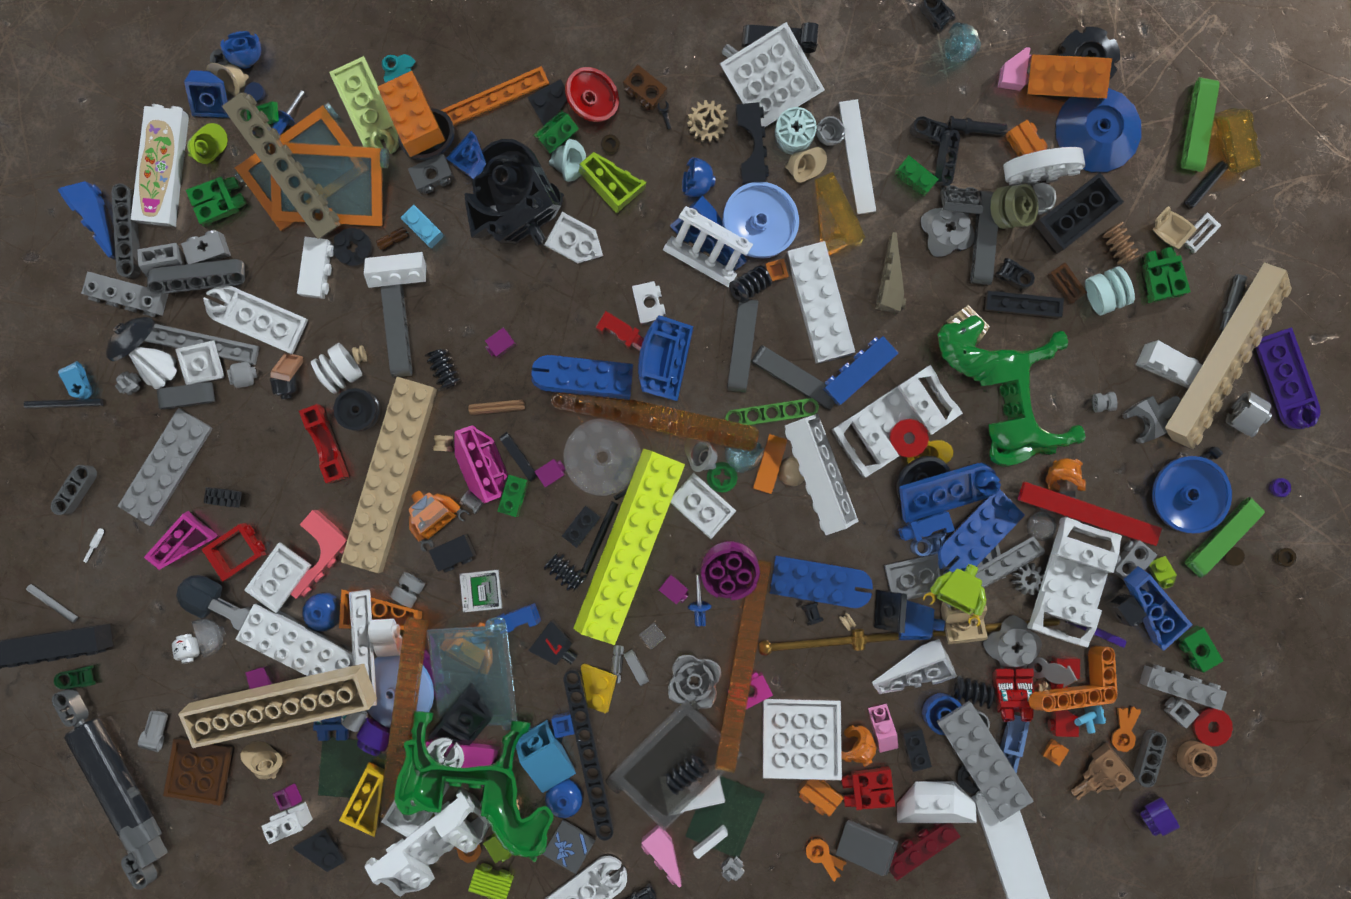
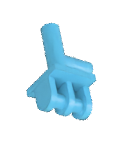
[1074,705,1106,734]

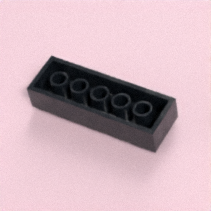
[0,623,113,669]

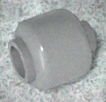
[227,362,257,388]

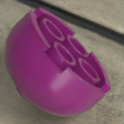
[701,541,760,600]

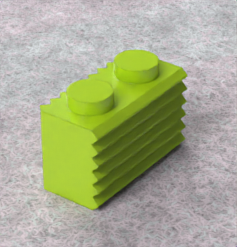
[468,863,514,899]

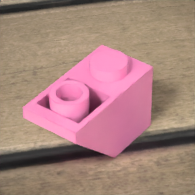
[998,47,1032,91]
[868,704,898,753]

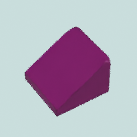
[273,784,302,811]

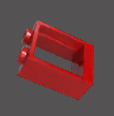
[201,523,267,582]

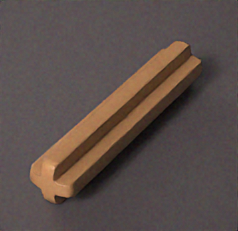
[468,399,525,415]

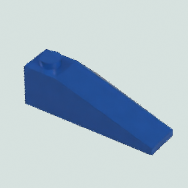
[670,195,747,271]

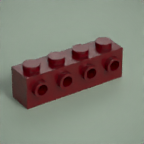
[889,823,961,881]

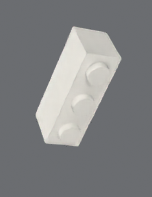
[297,237,334,299]
[364,252,426,288]

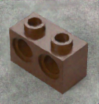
[623,64,667,111]

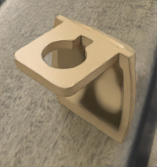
[1152,206,1197,249]

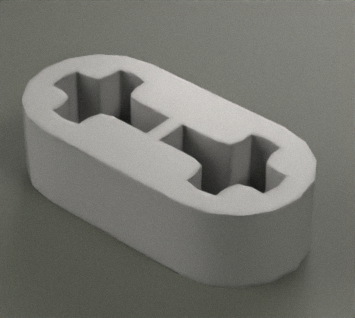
[624,650,649,686]

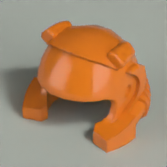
[1046,458,1086,492]
[841,725,877,767]

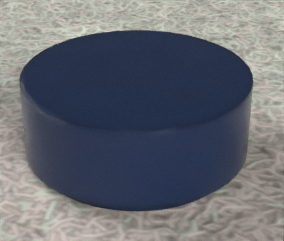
[244,82,265,103]

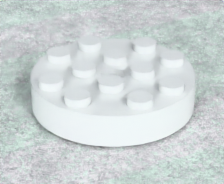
[1003,147,1085,186]

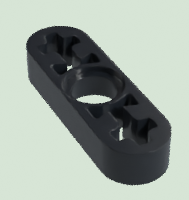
[935,130,960,186]
[499,432,538,482]

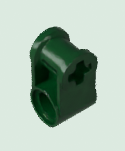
[53,665,96,689]

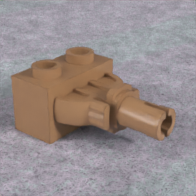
[1071,742,1136,801]

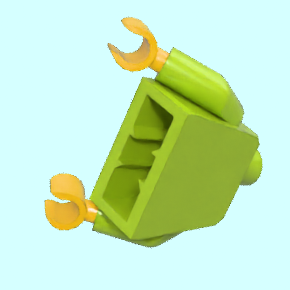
[923,564,986,627]

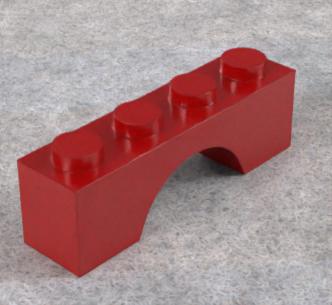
[299,404,349,484]
[1048,656,1080,737]

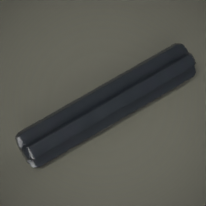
[1185,161,1229,209]

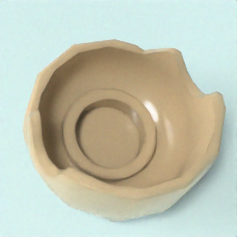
[778,456,805,487]

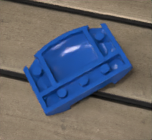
[638,315,693,401]

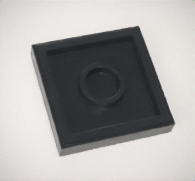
[874,590,907,633]

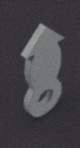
[1028,657,1077,688]

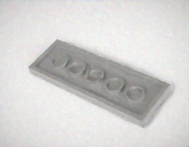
[118,408,213,526]
[884,544,1006,600]
[936,701,1034,822]

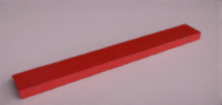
[1017,482,1162,546]

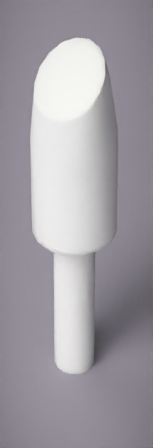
[83,528,104,563]

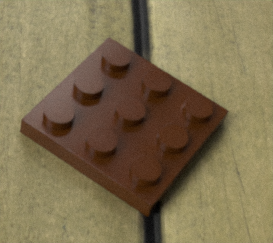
[163,737,233,806]

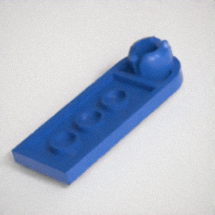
[531,355,633,400]
[899,463,1001,523]
[938,489,1025,574]
[770,556,873,608]

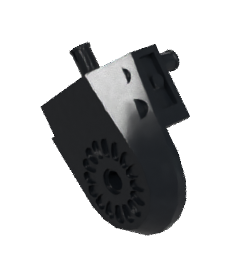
[464,139,561,246]

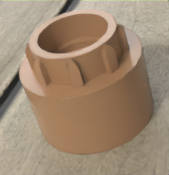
[1177,740,1217,777]

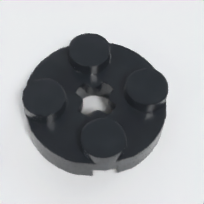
[333,228,373,267]

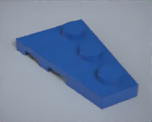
[446,131,486,179]

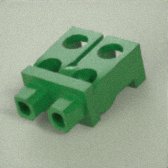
[186,176,247,228]
[1141,247,1191,303]

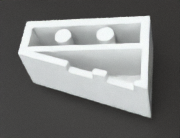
[1136,340,1202,388]

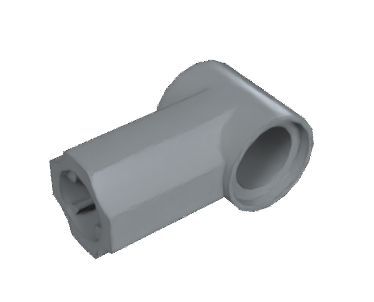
[342,710,370,732]
[138,711,168,752]

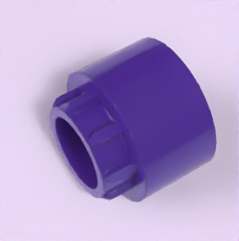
[356,718,396,756]
[1140,797,1180,836]

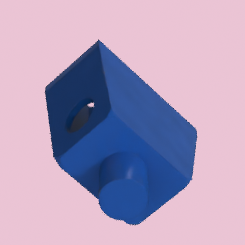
[898,600,945,640]

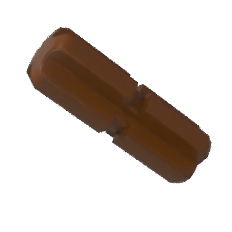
[376,227,408,250]

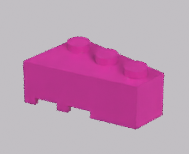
[144,511,218,570]

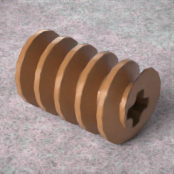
[1102,222,1140,265]

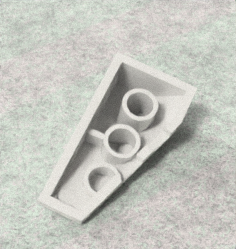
[872,639,957,694]

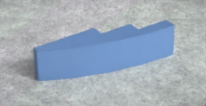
[1000,715,1030,773]

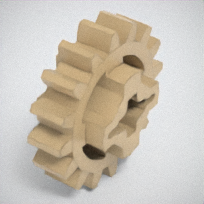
[687,100,729,143]

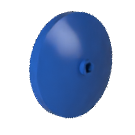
[1152,456,1232,533]

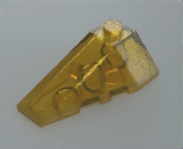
[815,172,866,256]

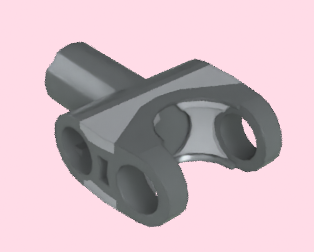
[1122,395,1181,444]

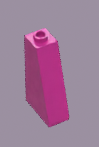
[426,739,500,787]

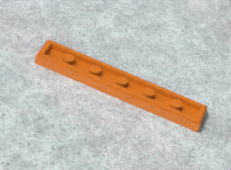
[441,66,550,127]

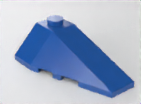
[58,181,116,260]

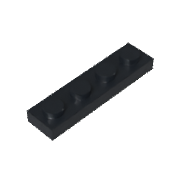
[984,291,1064,318]

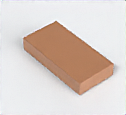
[271,353,303,381]

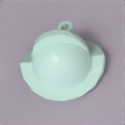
[549,139,586,182]

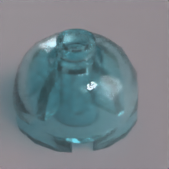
[945,22,981,63]
[725,437,764,472]

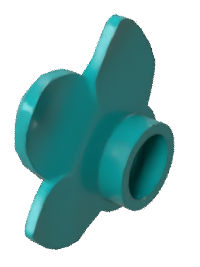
[382,54,416,83]

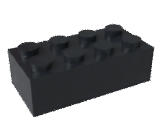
[1034,172,1124,254]

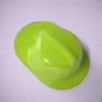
[187,123,228,164]

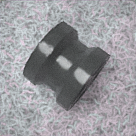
[210,49,230,65]

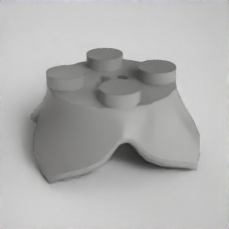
[921,208,974,257]
[983,615,1042,671]
[668,655,721,709]

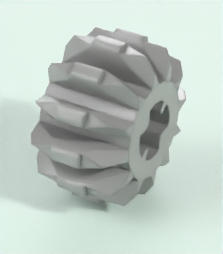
[1012,563,1044,595]

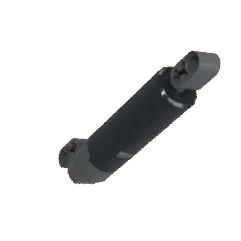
[52,688,168,890]

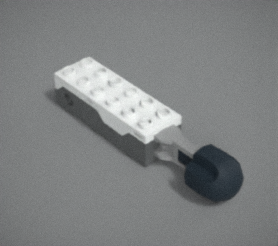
[176,575,353,676]

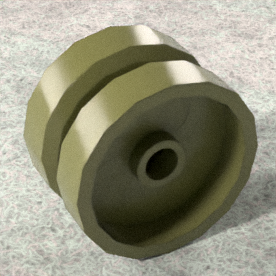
[990,183,1038,229]

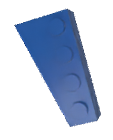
[823,336,899,406]
[1124,566,1193,651]

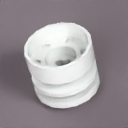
[311,343,362,394]

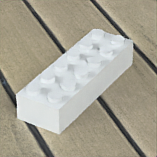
[786,241,855,364]
[785,414,859,535]

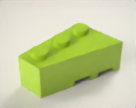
[578,152,647,214]

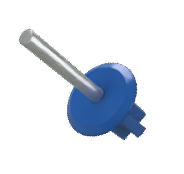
[271,90,305,135]
[688,574,712,627]

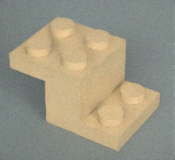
[940,602,988,644]

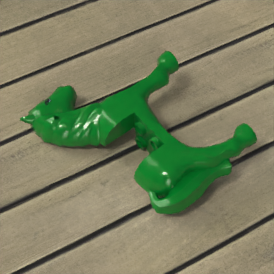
[937,315,1086,467]
[394,711,553,862]

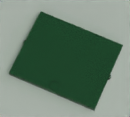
[318,737,391,800]
[685,775,765,858]

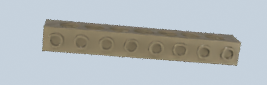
[222,93,340,239]

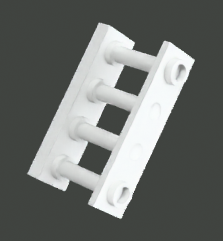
[663,206,753,287]

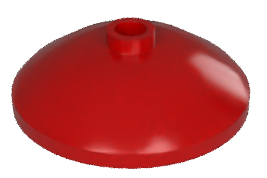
[565,67,619,122]

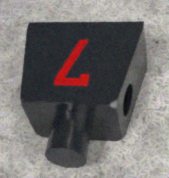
[528,619,577,665]

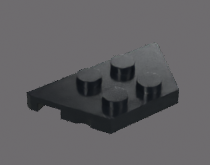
[428,683,493,745]

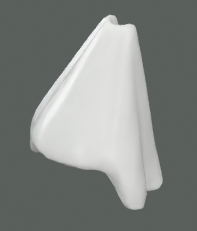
[128,347,177,389]

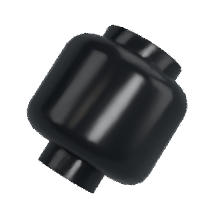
[270,375,298,399]

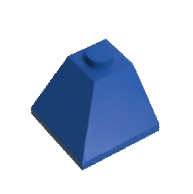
[184,70,230,118]

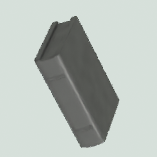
[836,820,898,876]

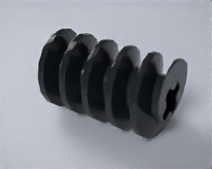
[729,265,772,301]
[425,349,460,391]
[544,552,587,592]
[951,676,995,709]
[665,754,709,795]

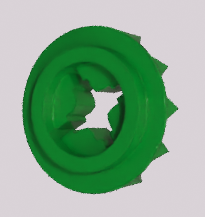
[707,462,738,492]

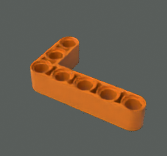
[1029,645,1117,712]

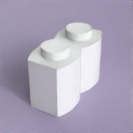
[368,619,405,657]

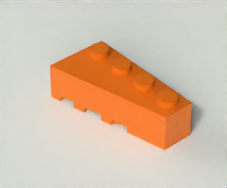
[339,589,422,631]

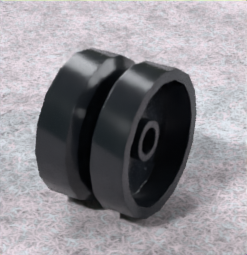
[333,388,382,432]

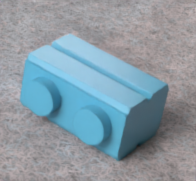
[401,205,444,248]

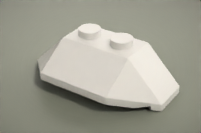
[897,781,977,823]

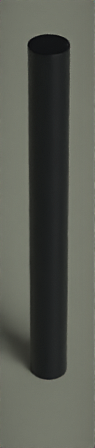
[24,398,103,409]
[581,501,618,574]

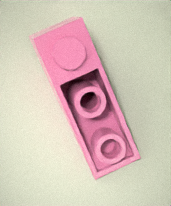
[641,823,681,888]

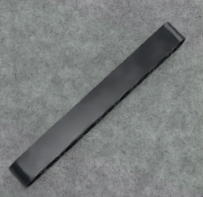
[563,668,614,841]

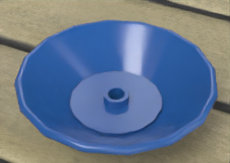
[1056,88,1141,172]

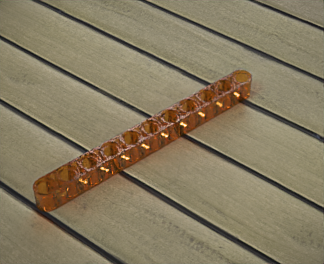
[551,392,759,451]
[715,560,772,773]
[379,617,428,819]

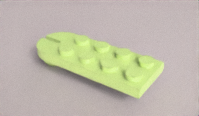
[329,56,399,157]

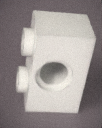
[632,281,666,326]

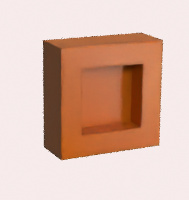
[765,258,789,282]
[1041,738,1069,766]

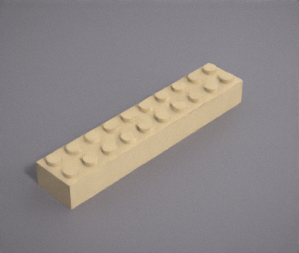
[1165,262,1292,449]
[341,377,438,573]
[178,664,377,748]

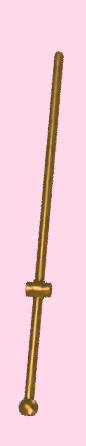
[759,618,1060,656]

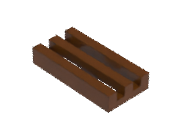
[1048,263,1087,305]

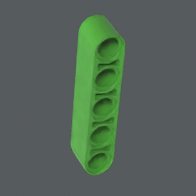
[1181,77,1219,172]
[725,399,819,428]
[1185,497,1265,578]

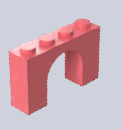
[291,510,348,599]

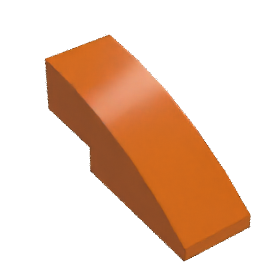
[753,434,787,494]

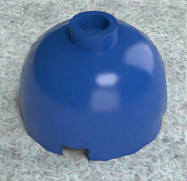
[220,31,262,68]
[682,157,716,197]
[302,593,341,631]
[545,778,584,818]

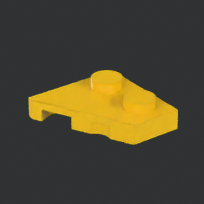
[581,664,617,713]

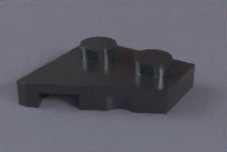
[528,79,568,126]
[293,827,346,872]

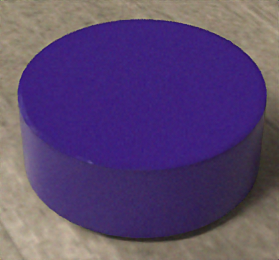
[1269,478,1291,497]

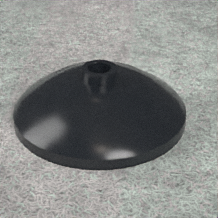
[398,108,455,160]
[106,317,155,361]
[896,456,951,500]

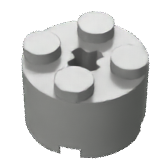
[1226,391,1272,437]

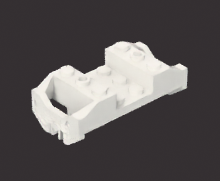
[832,365,963,478]
[1027,517,1122,648]
[365,787,491,897]

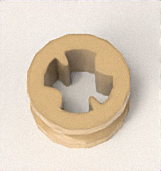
[352,345,367,364]
[839,612,856,631]

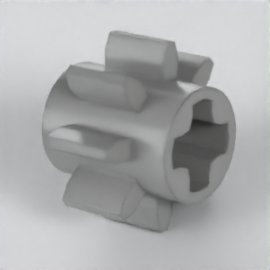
[115,371,141,395]
[720,856,745,882]

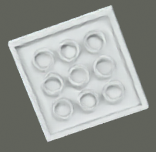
[720,22,825,127]
[763,699,842,781]

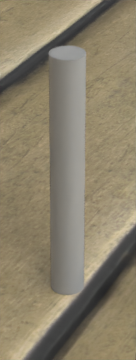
[26,584,78,623]

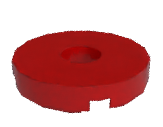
[889,419,929,458]
[1192,707,1233,747]

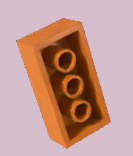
[1027,54,1112,98]
[378,71,445,157]

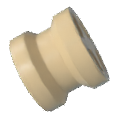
[433,435,453,452]

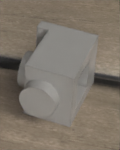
[1164,696,1199,728]

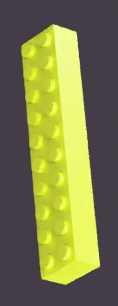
[573,448,685,645]

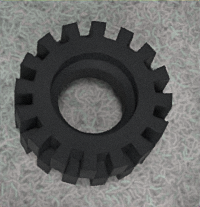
[203,487,242,508]

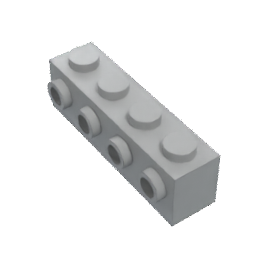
[81,271,169,317]
[1139,664,1227,710]

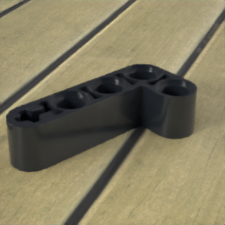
[742,22,819,53]

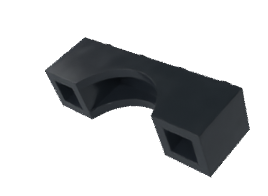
[735,102,769,183]

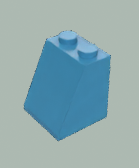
[516,720,576,793]

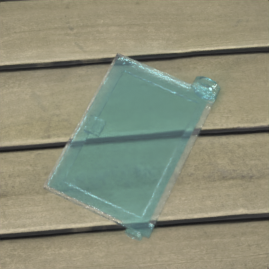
[427,617,518,730]

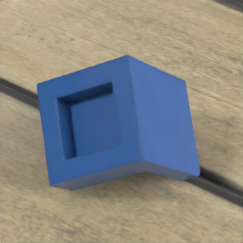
[551,712,575,738]

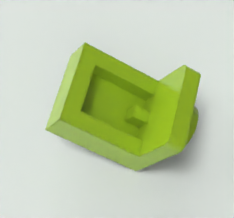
[1148,556,1177,589]

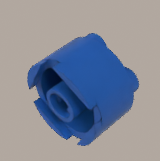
[921,693,962,735]

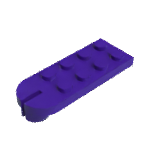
[1255,327,1321,429]

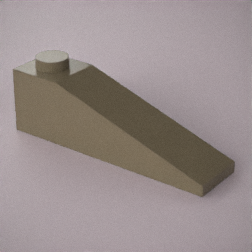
[875,232,906,314]

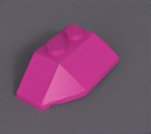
[454,425,508,503]

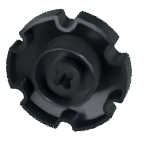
[1058,27,1120,80]

